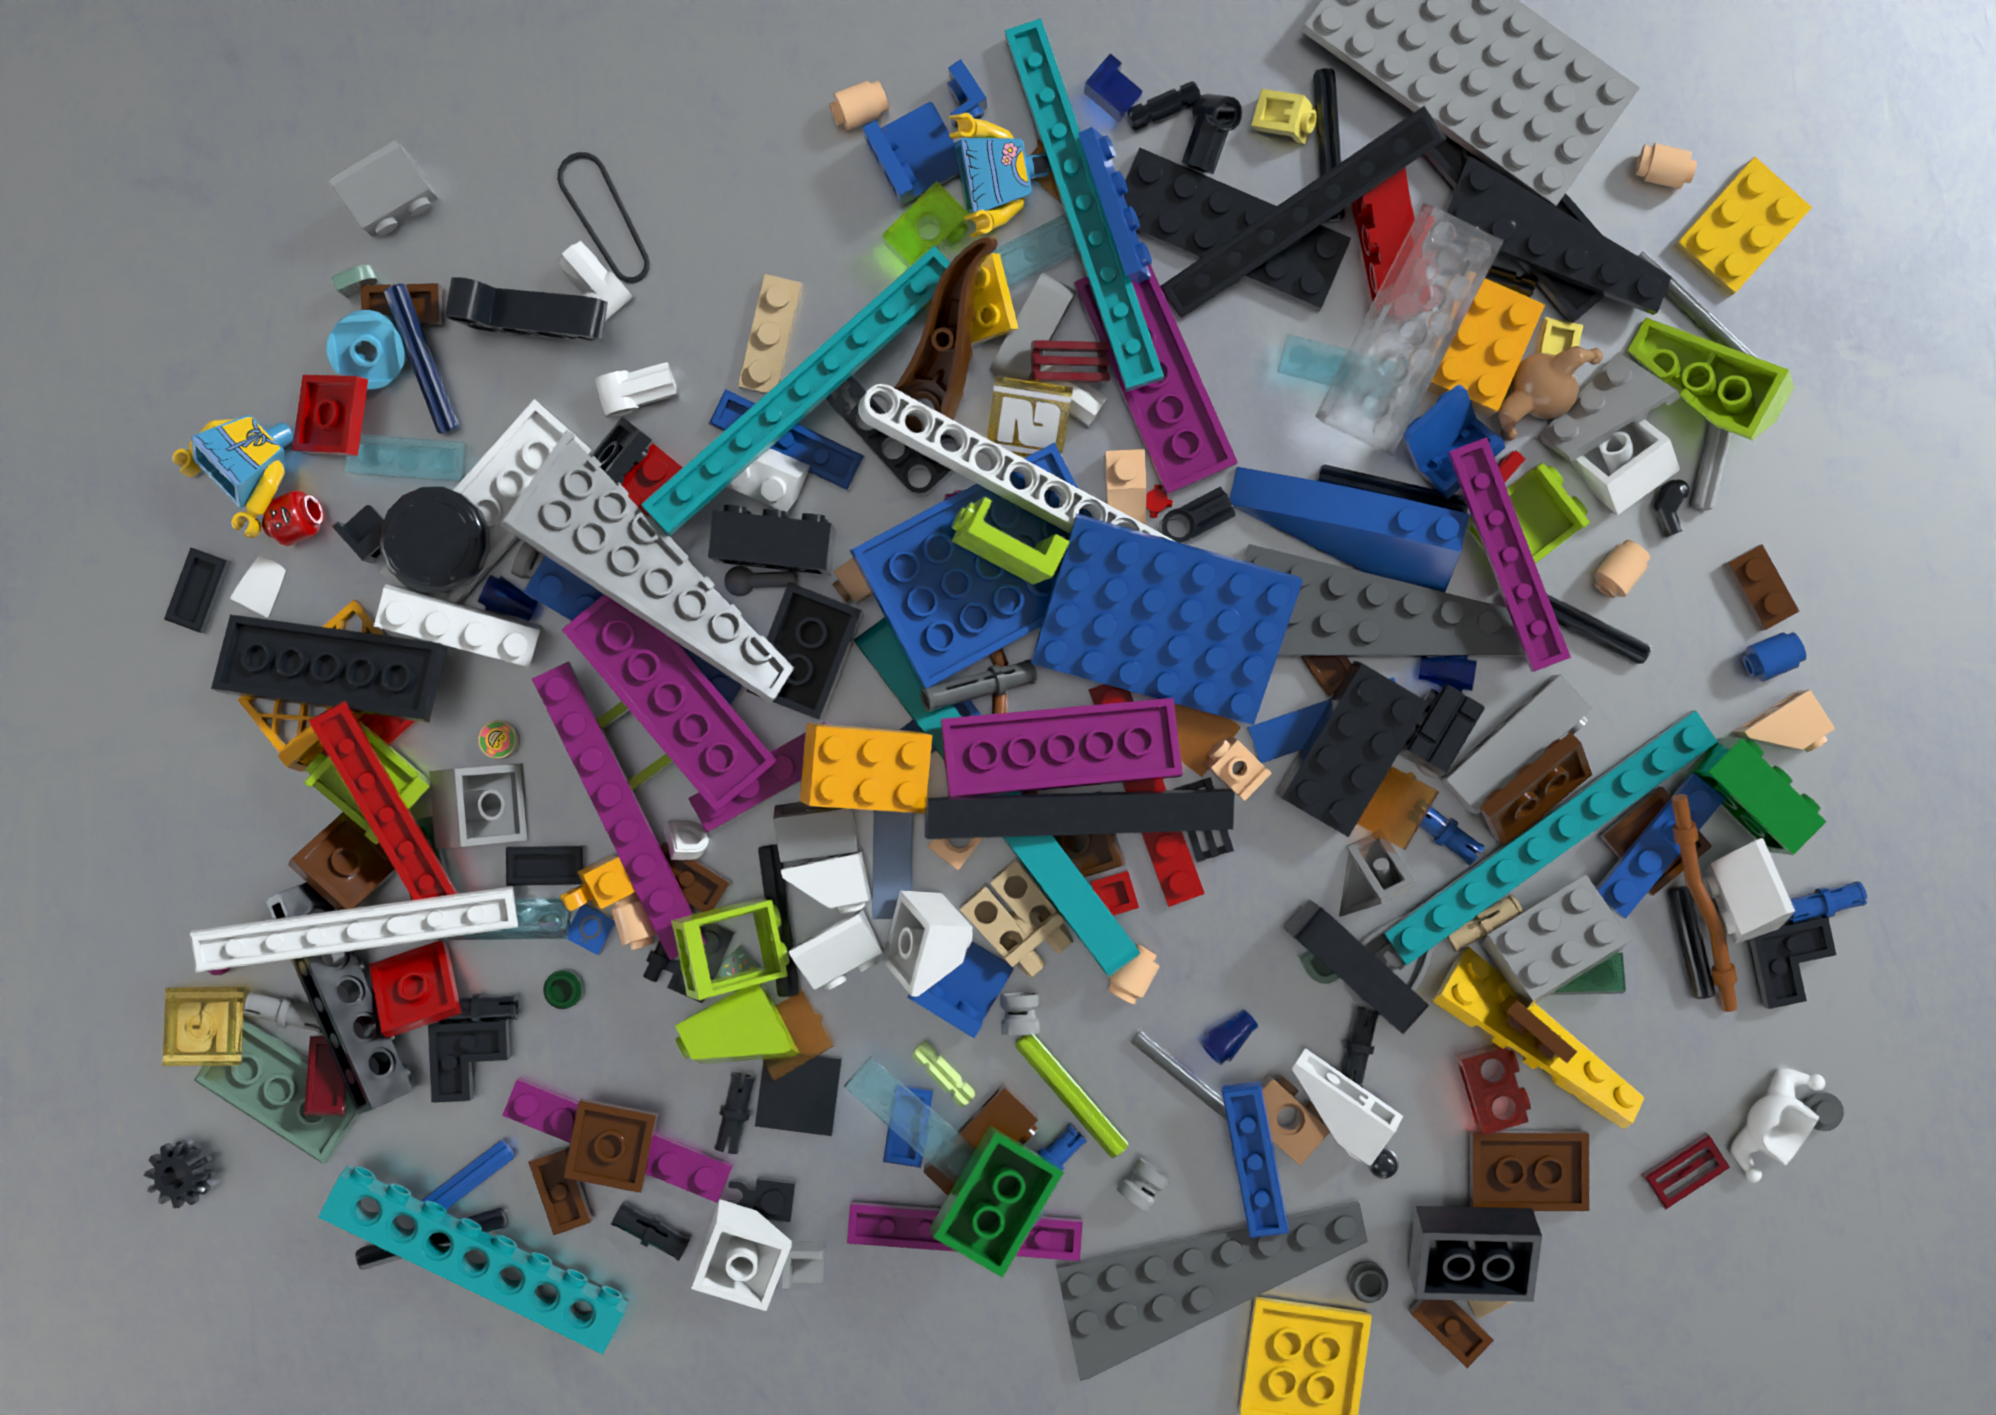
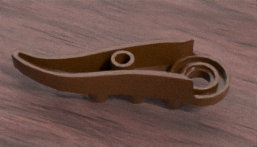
[894,236,998,433]

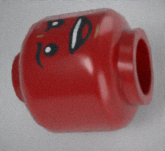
[262,490,323,546]

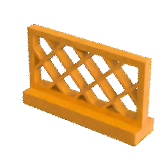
[238,599,386,772]

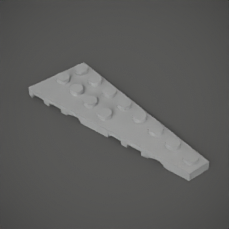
[501,430,794,703]

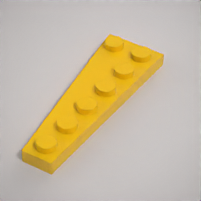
[1432,946,1645,1129]

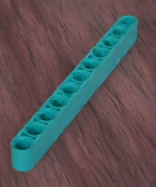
[854,617,1141,978]

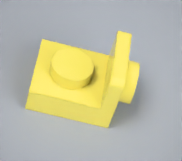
[1251,89,1317,144]

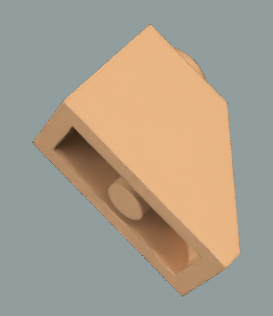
[1104,449,1146,525]
[1733,689,1835,752]

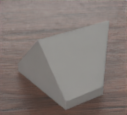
[1339,830,1417,917]

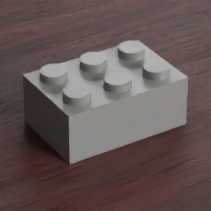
[1481,874,1632,1009]

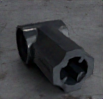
[1181,93,1242,174]
[1157,486,1236,544]

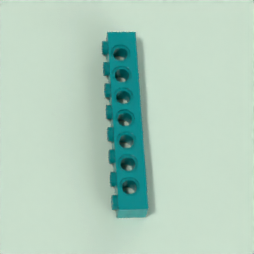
[318,1165,628,1355]

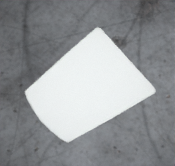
[230,556,286,618]

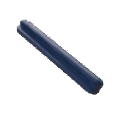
[384,283,458,434]

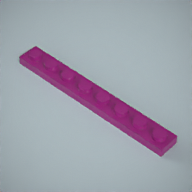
[532,661,706,960]

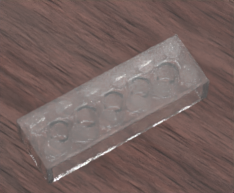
[1315,203,1504,456]

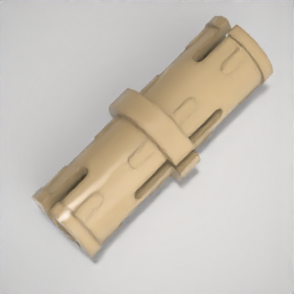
[1446,894,1523,953]

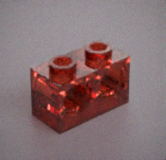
[1454,1043,1531,1135]

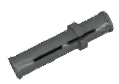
[920,659,1037,712]

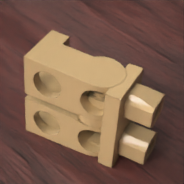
[959,858,1073,978]

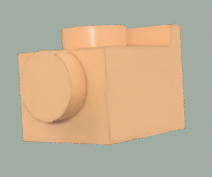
[1204,736,1272,801]

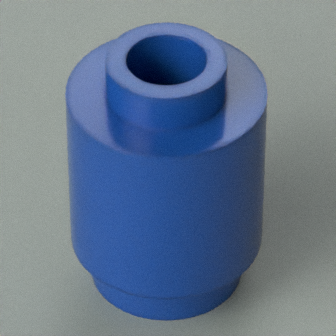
[1743,632,1806,682]

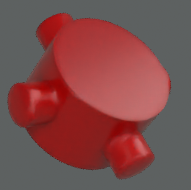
[1146,484,1173,518]

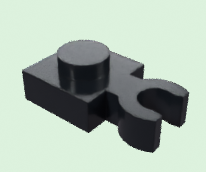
[727,1177,796,1223]

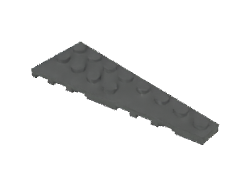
[1244,544,1525,657]
[1056,1201,1368,1381]

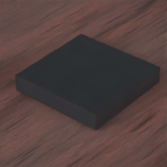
[755,1052,842,1136]

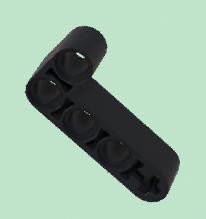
[445,277,608,342]
[826,376,957,497]
[1284,899,1429,1035]

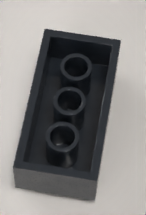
[1275,660,1429,838]

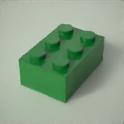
[1686,738,1827,855]
[929,1126,1064,1278]

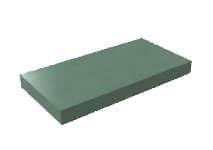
[194,1014,358,1164]

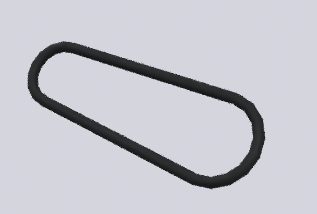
[557,152,650,283]

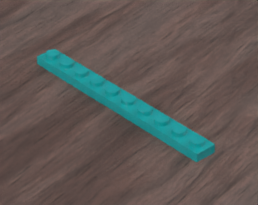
[1005,18,1164,392]
[641,246,950,536]
[1382,710,1718,966]

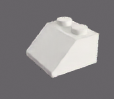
[1570,419,1680,515]
[1702,838,1795,944]
[781,851,872,914]
[882,890,972,997]
[789,909,885,991]
[691,1199,792,1311]

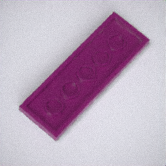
[1073,264,1238,495]
[561,594,777,812]
[940,698,1183,797]

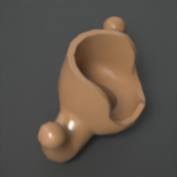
[1498,346,1603,441]

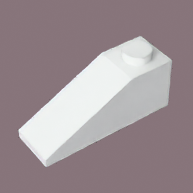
[1292,1048,1403,1166]

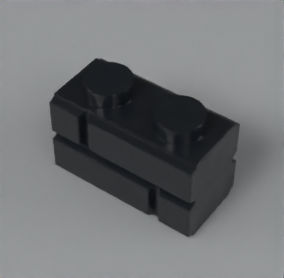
[1400,684,1485,776]

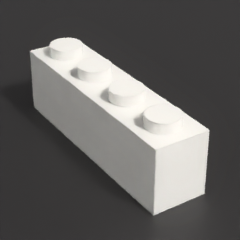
[374,584,540,667]

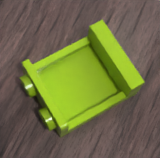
[1467,462,1590,564]
[951,497,1069,585]
[304,721,430,845]

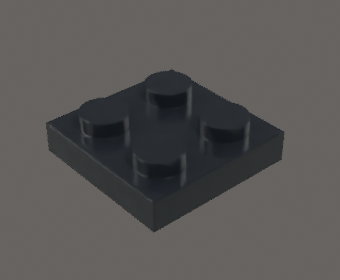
[591,417,652,485]

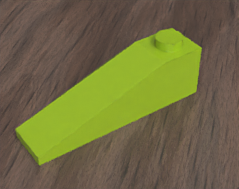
[1628,318,1794,441]

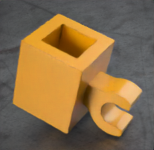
[560,854,636,911]

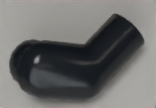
[1653,479,1690,538]

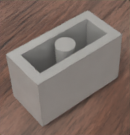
[773,802,858,864]

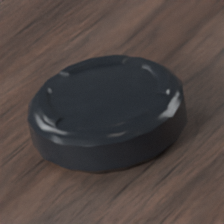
[380,487,490,594]

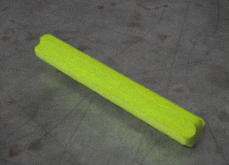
[1014,1034,1128,1158]

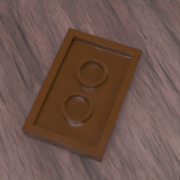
[1480,732,1593,846]
[1470,1131,1589,1211]

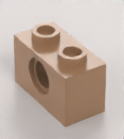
[1261,1073,1330,1166]

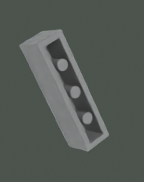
[1439,674,1592,814]

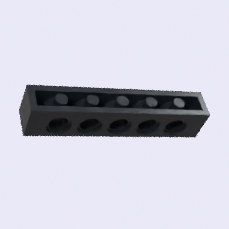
[266,882,414,1115]

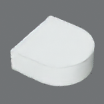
[664,820,708,860]

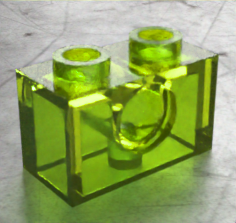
[882,181,970,268]

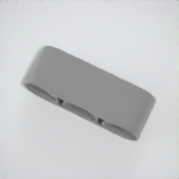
[989,272,1077,389]

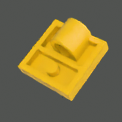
[971,253,1019,346]

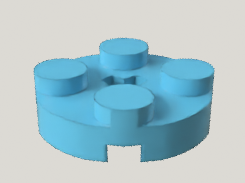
[326,310,408,389]

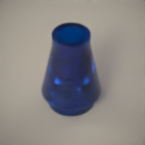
[477,574,539,622]
[1419,655,1477,692]
[1200,1009,1258,1065]

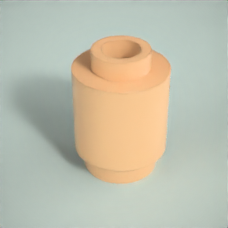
[829,80,889,130]
[1635,143,1697,189]
[1593,540,1651,598]
[611,892,657,950]
[1108,944,1160,1005]

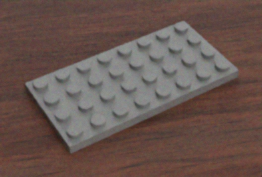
[1301,0,1640,207]

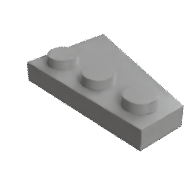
[1539,352,1679,462]

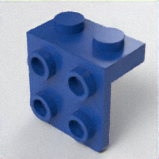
[1403,385,1505,499]

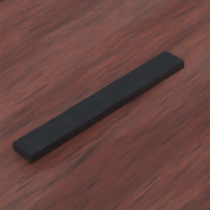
[1160,105,1446,318]
[925,789,1235,839]

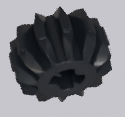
[143,1140,216,1208]

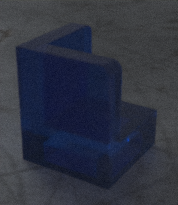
[1084,53,1142,122]

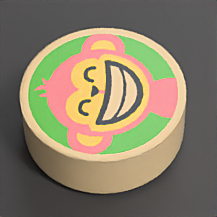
[478,720,519,759]

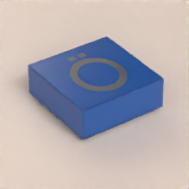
[564,903,615,955]

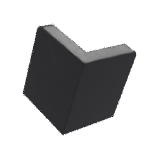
[332,505,384,564]

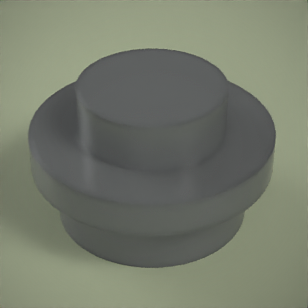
[1804,1092,1844,1131]
[1349,1263,1388,1303]

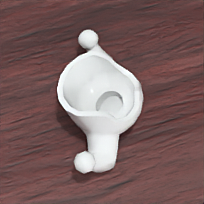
[1730,1068,1825,1183]

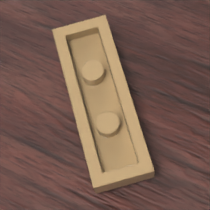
[738,274,803,394]

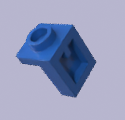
[947,59,987,128]

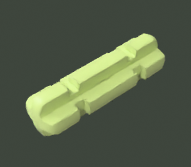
[911,1041,975,1107]

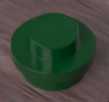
[543,970,583,1009]

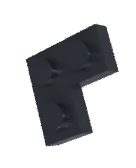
[1749,916,1837,1009]
[428,1020,510,1103]

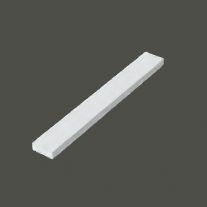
[190,886,518,972]

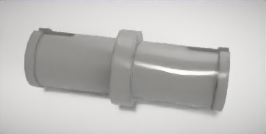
[243,991,322,1033]

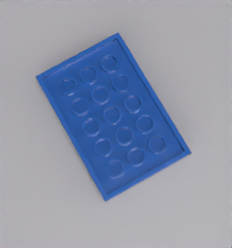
[850,443,1093,689]
[1031,514,1303,725]

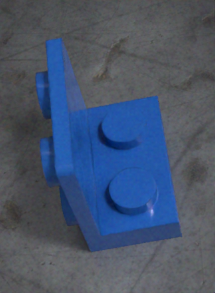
[862,102,959,206]
[907,941,1014,1038]

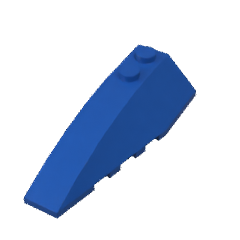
[1229,467,1469,592]

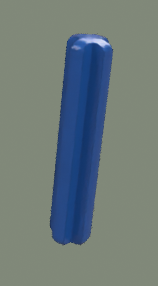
[421,1140,515,1210]

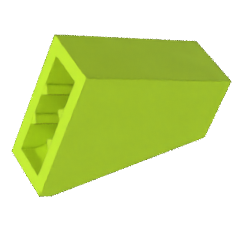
[675,983,799,1064]

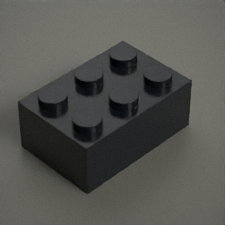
[708,504,836,576]
[746,582,864,720]
[1409,1206,1542,1302]

